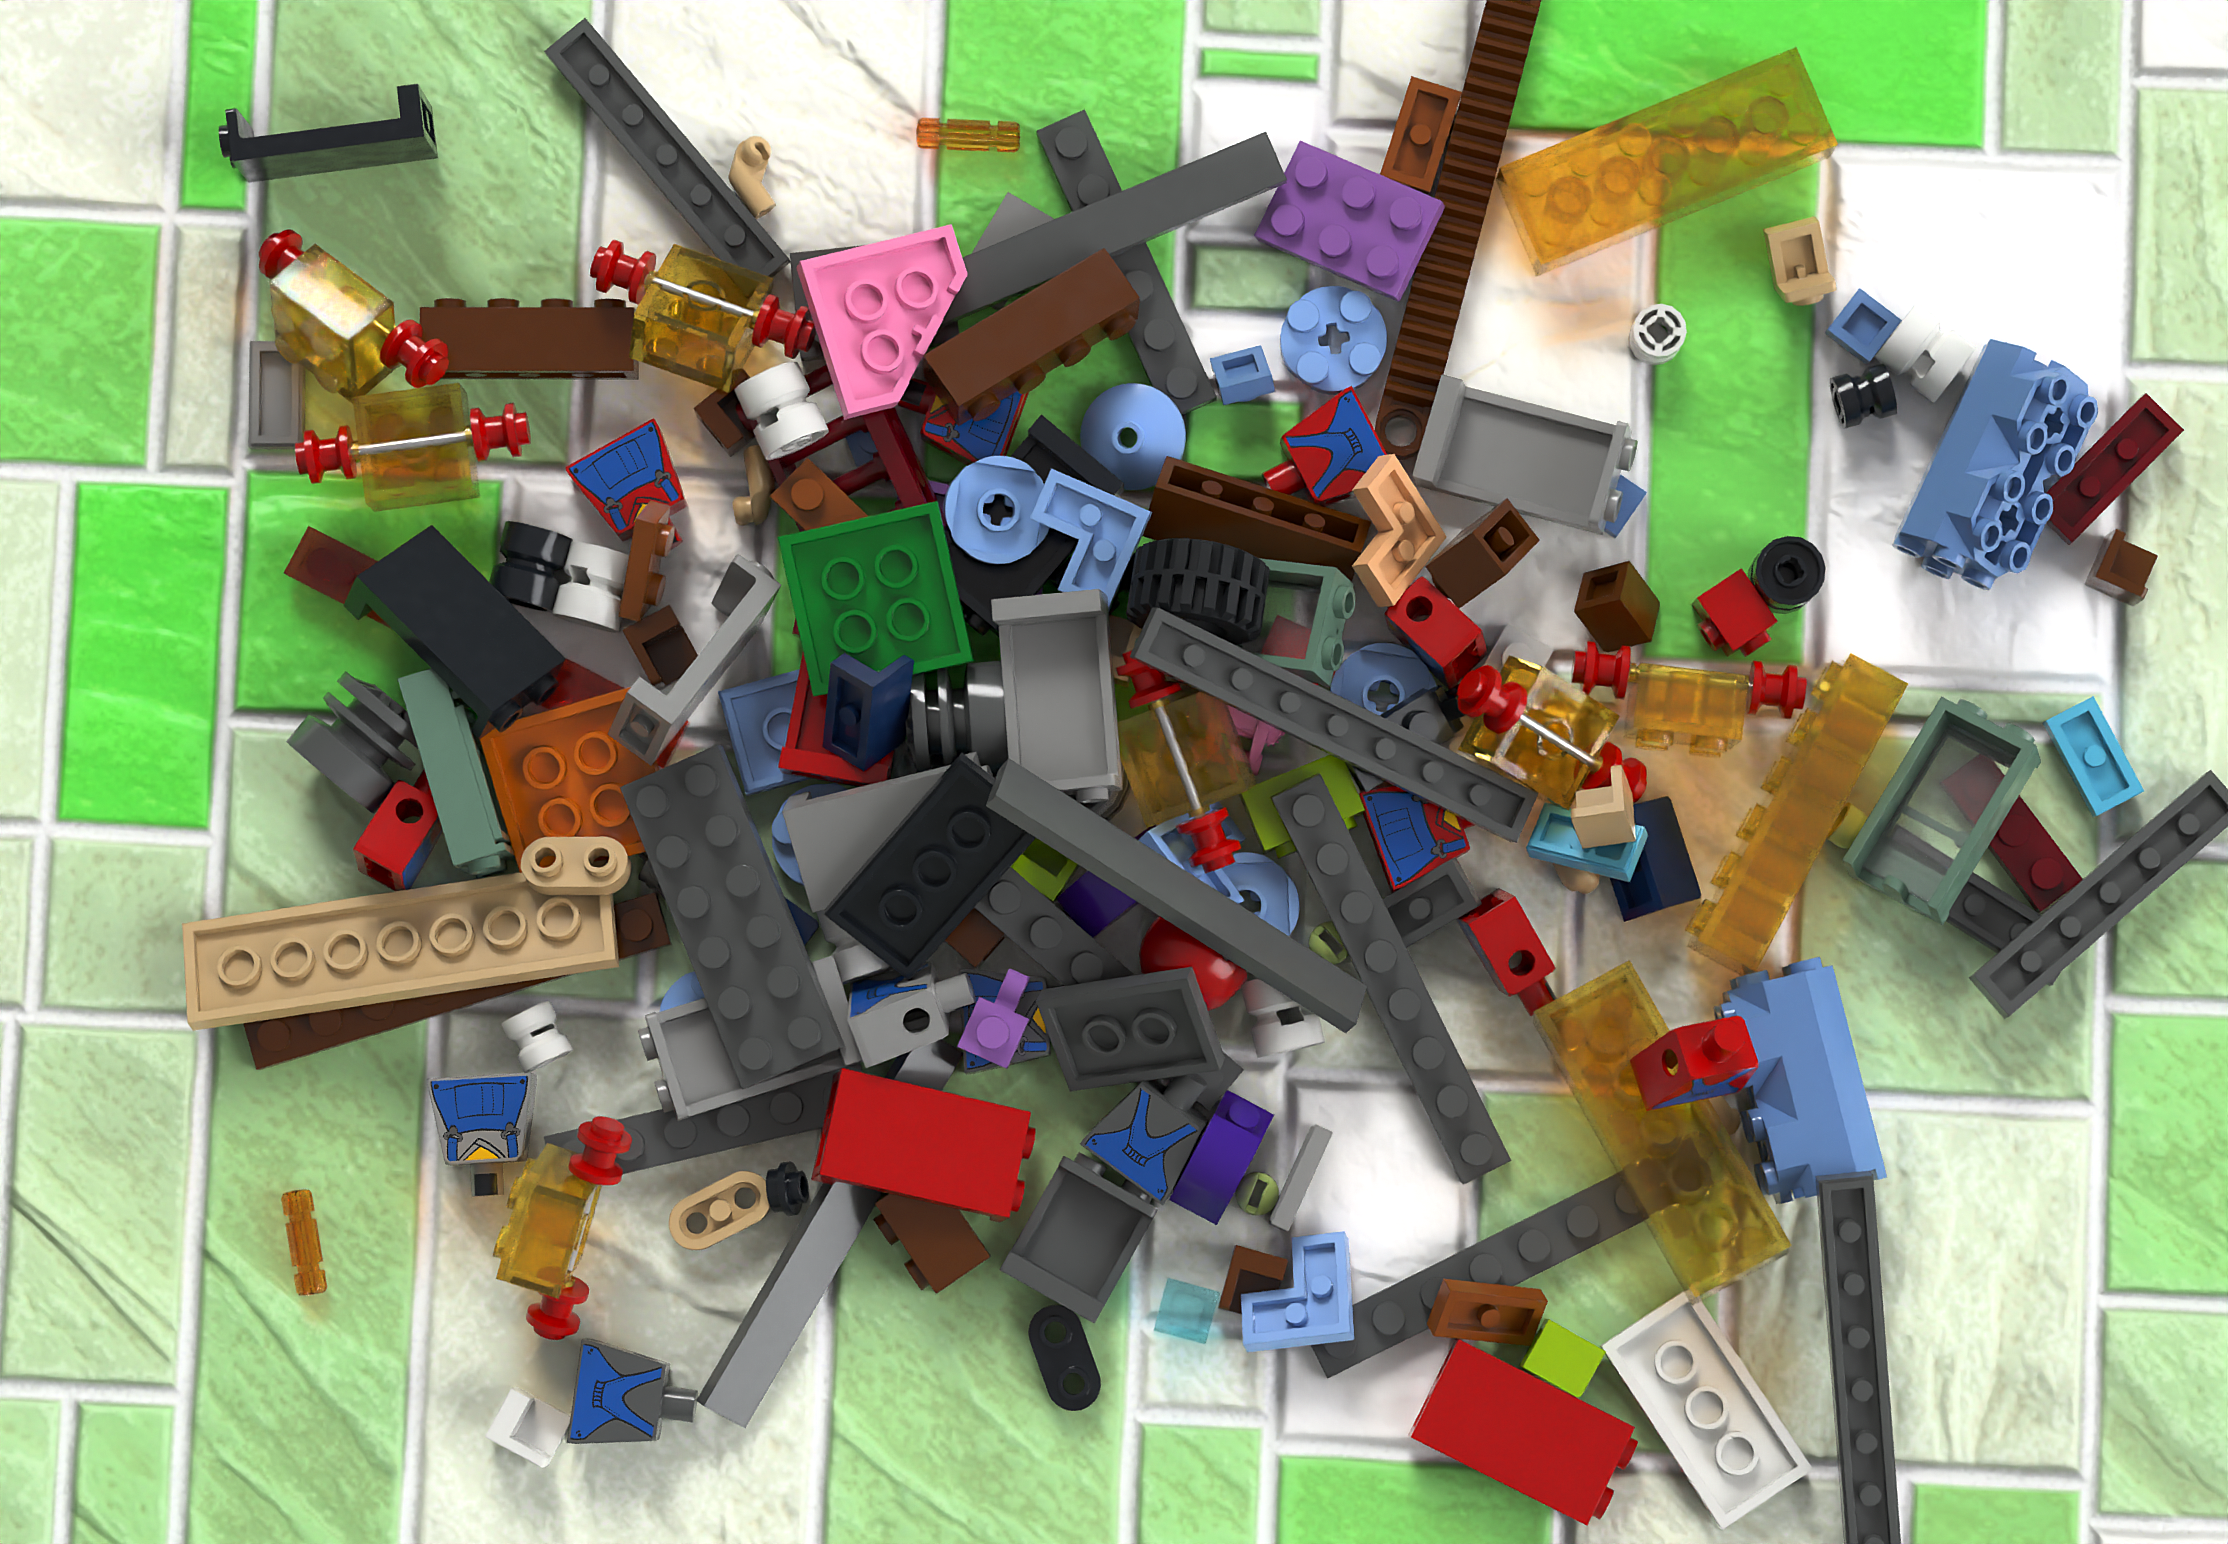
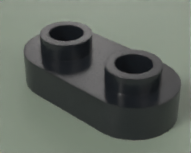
[1028,1305,1101,1411]

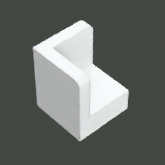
[485,1387,571,1468]

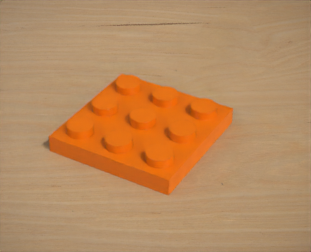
[480,686,659,873]

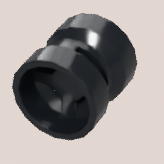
[1829,364,1897,429]

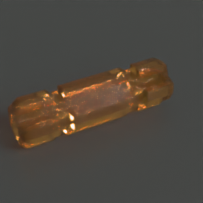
[916,118,1021,152]
[281,1189,327,1296]

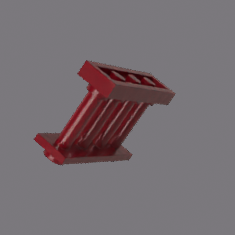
[734,364,947,532]

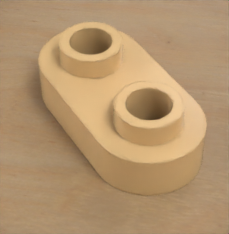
[521,837,632,895]
[669,1171,771,1250]

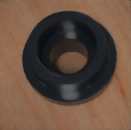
[766,1161,809,1216]

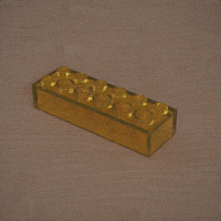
[1496,47,1838,277]
[1685,653,1908,976]
[1533,960,1792,1306]

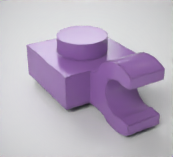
[957,968,1031,1069]

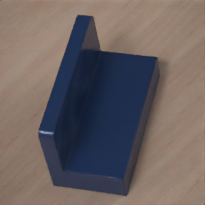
[822,653,914,771]
[1609,796,1701,922]

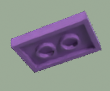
[1254,140,1445,302]

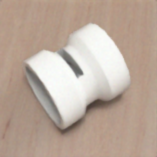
[1628,304,1687,365]
[501,1001,573,1073]

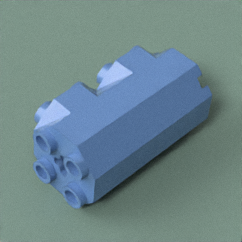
[1892,339,2098,591]
[1713,957,1887,1204]

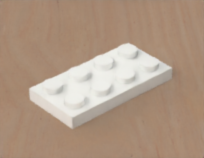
[1600,1286,1813,1530]

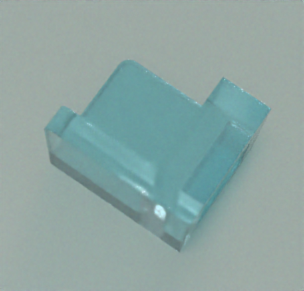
[1153,1277,1220,1344]

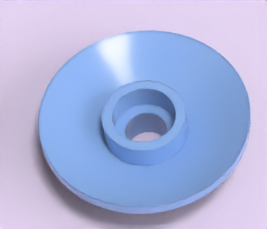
[1080,383,1186,490]

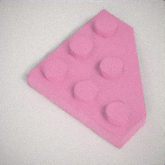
[796,224,968,420]

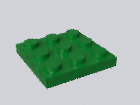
[778,501,974,697]

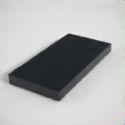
[824,753,1036,980]

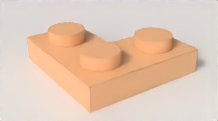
[1352,454,1447,608]

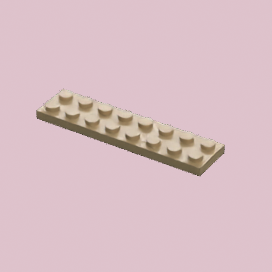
[182,860,619,1031]

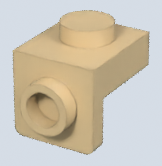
[1763,216,1837,306]

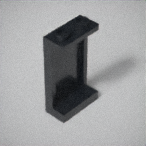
[219,84,438,183]
[945,414,1124,637]
[343,525,566,739]

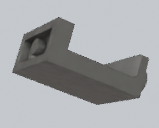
[1000,1152,1158,1323]

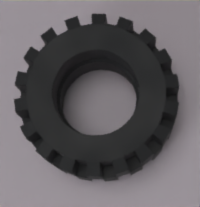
[1126,538,1270,645]

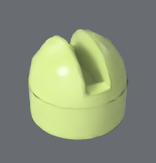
[1824,802,1868,849]
[1308,921,1348,965]
[1235,1172,1279,1215]

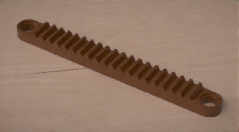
[1374,0,1541,460]

